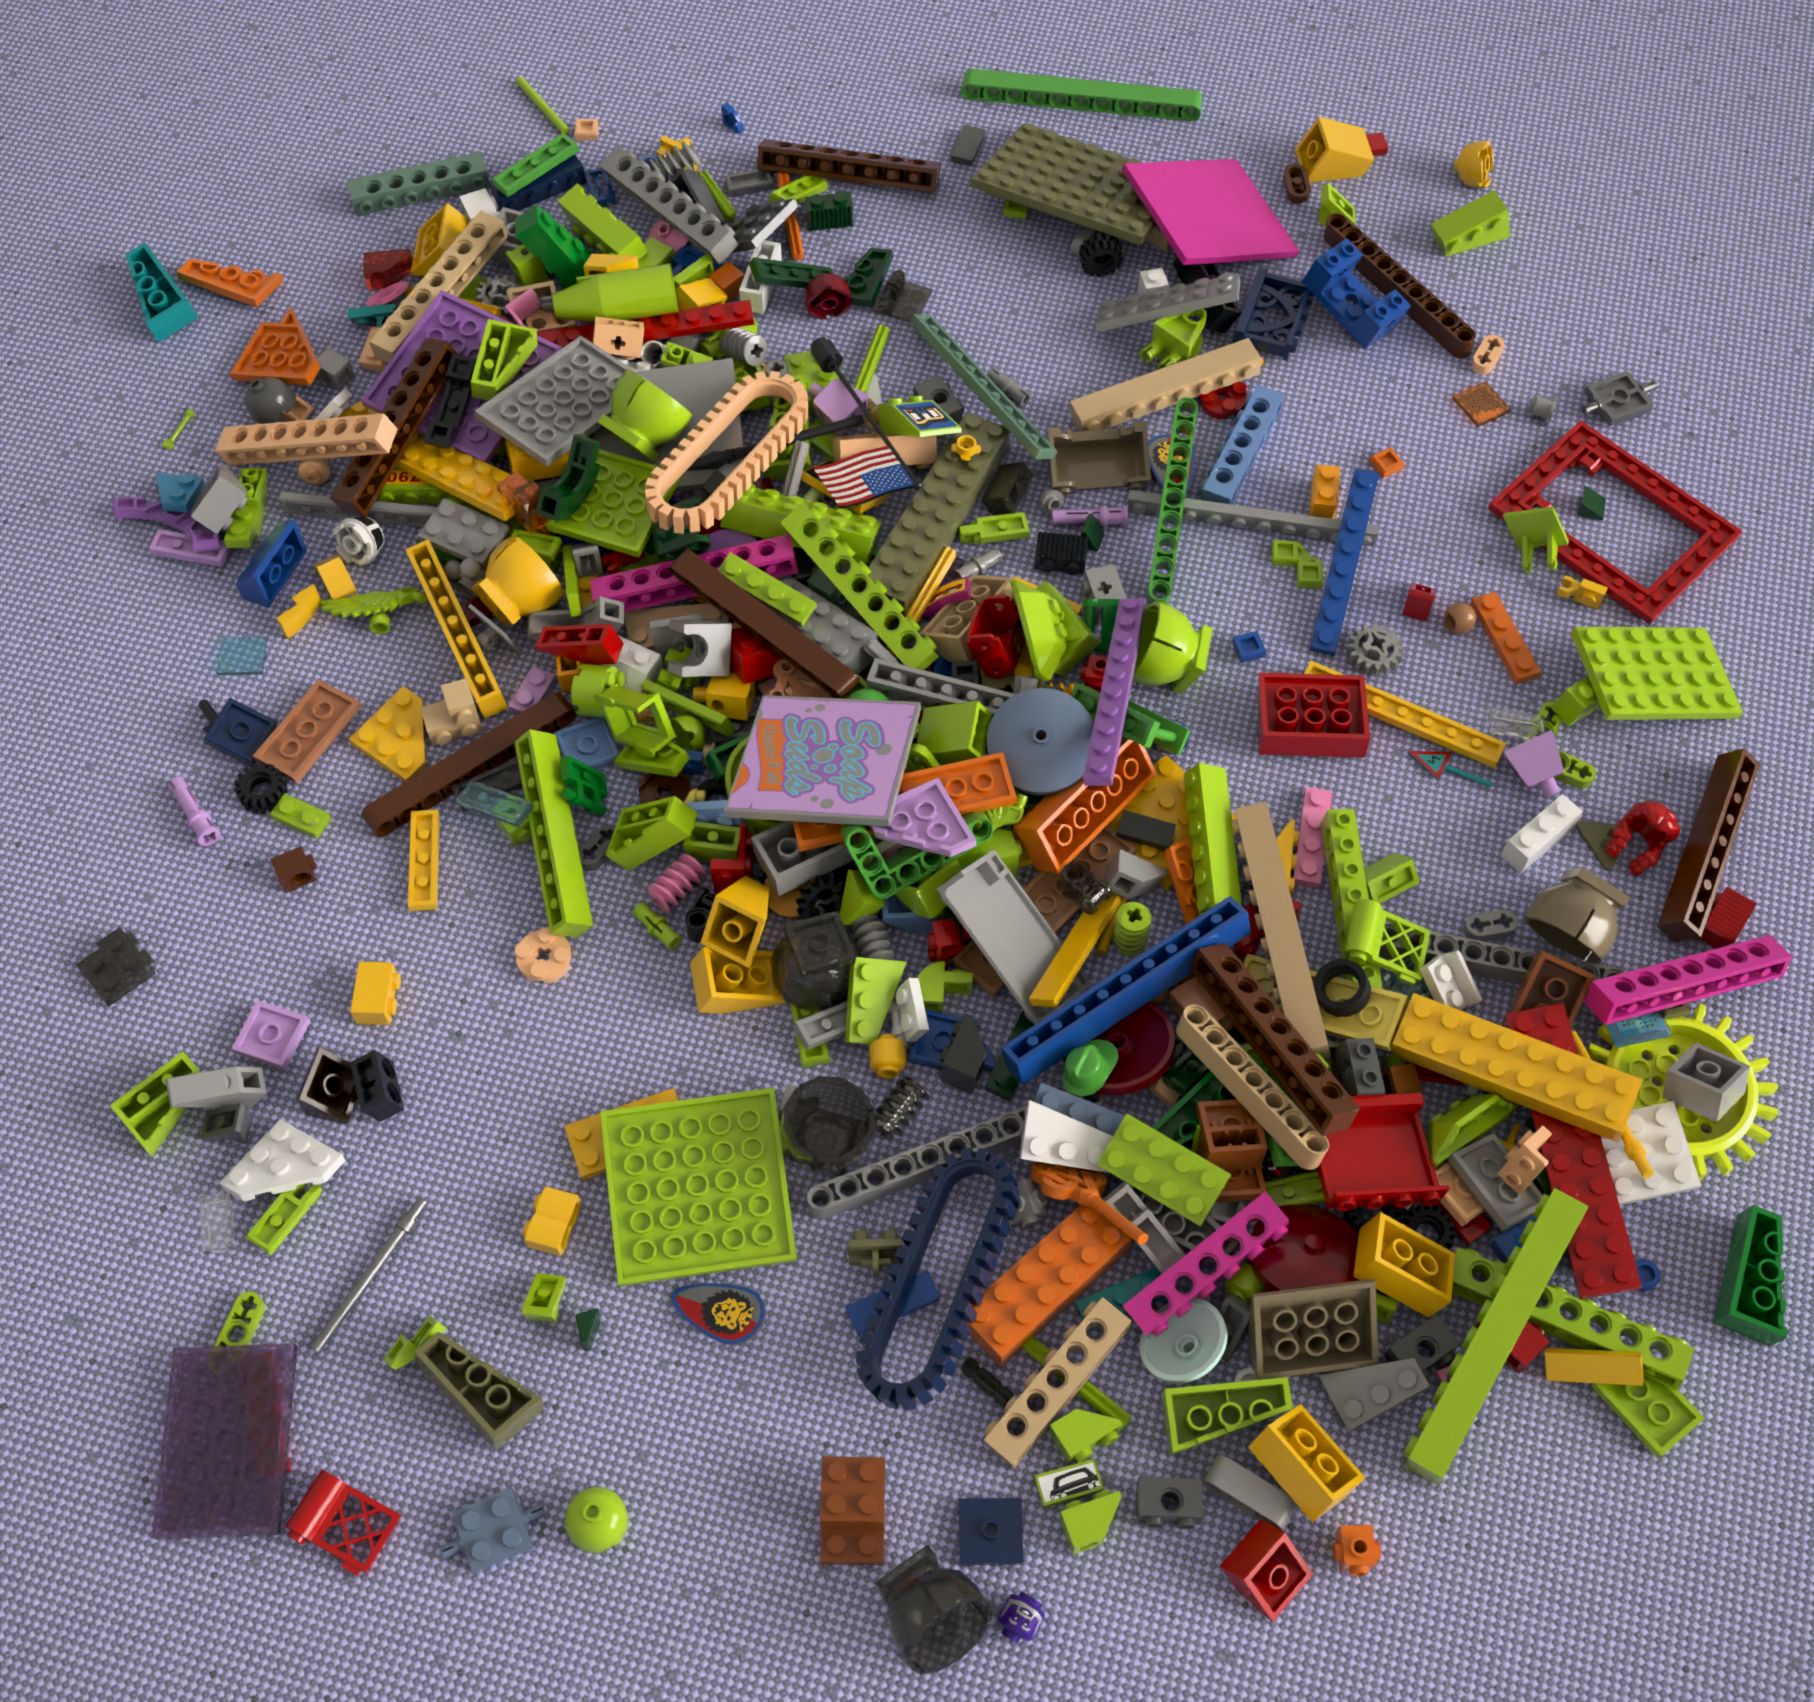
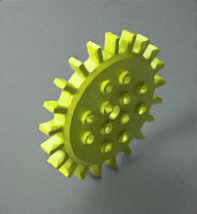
[1587,1003,1779,1181]

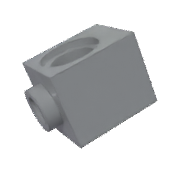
[317,348,355,391]

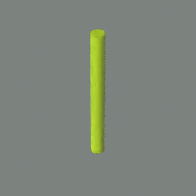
[516,77,570,135]

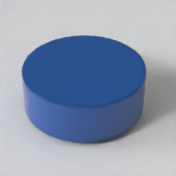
[1635,1259,1661,1292]

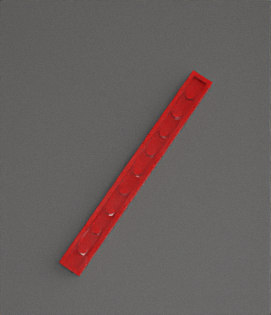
[537,300,754,348]

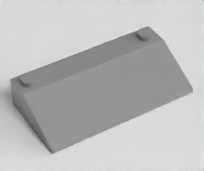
[937,850,1092,1025]

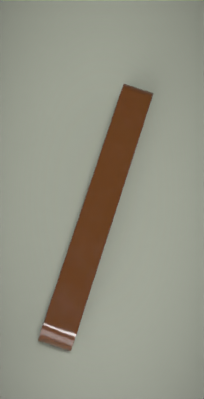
[1323,213,1476,358]
[668,548,860,699]
[361,692,577,837]

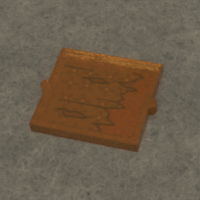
[1453,381,1511,428]

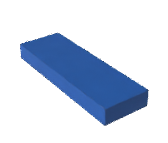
[845,1271,940,1336]

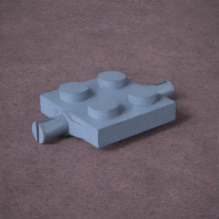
[439,1487,546,1574]

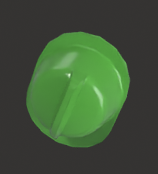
[1062,1039,1119,1097]

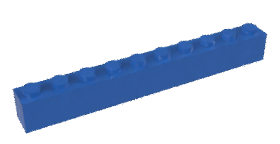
[1001,896,1251,1085]

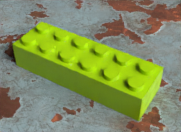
[720,484,882,565]

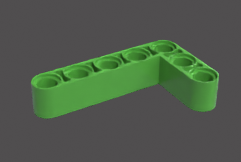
[840,812,993,899]

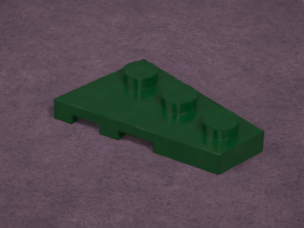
[843,248,894,307]

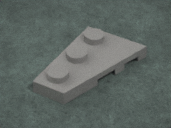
[1318,1358,1432,1432]

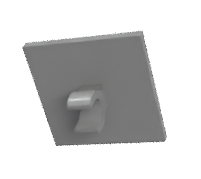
[468,604,523,656]

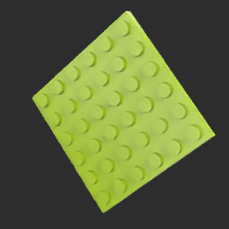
[600,1087,797,1287]

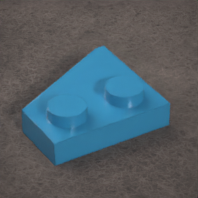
[156,473,205,513]

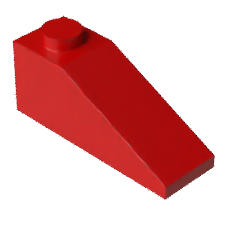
[535,623,624,665]

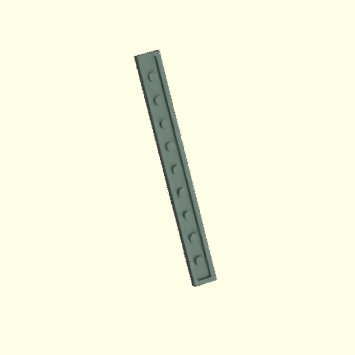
[910,314,1057,460]

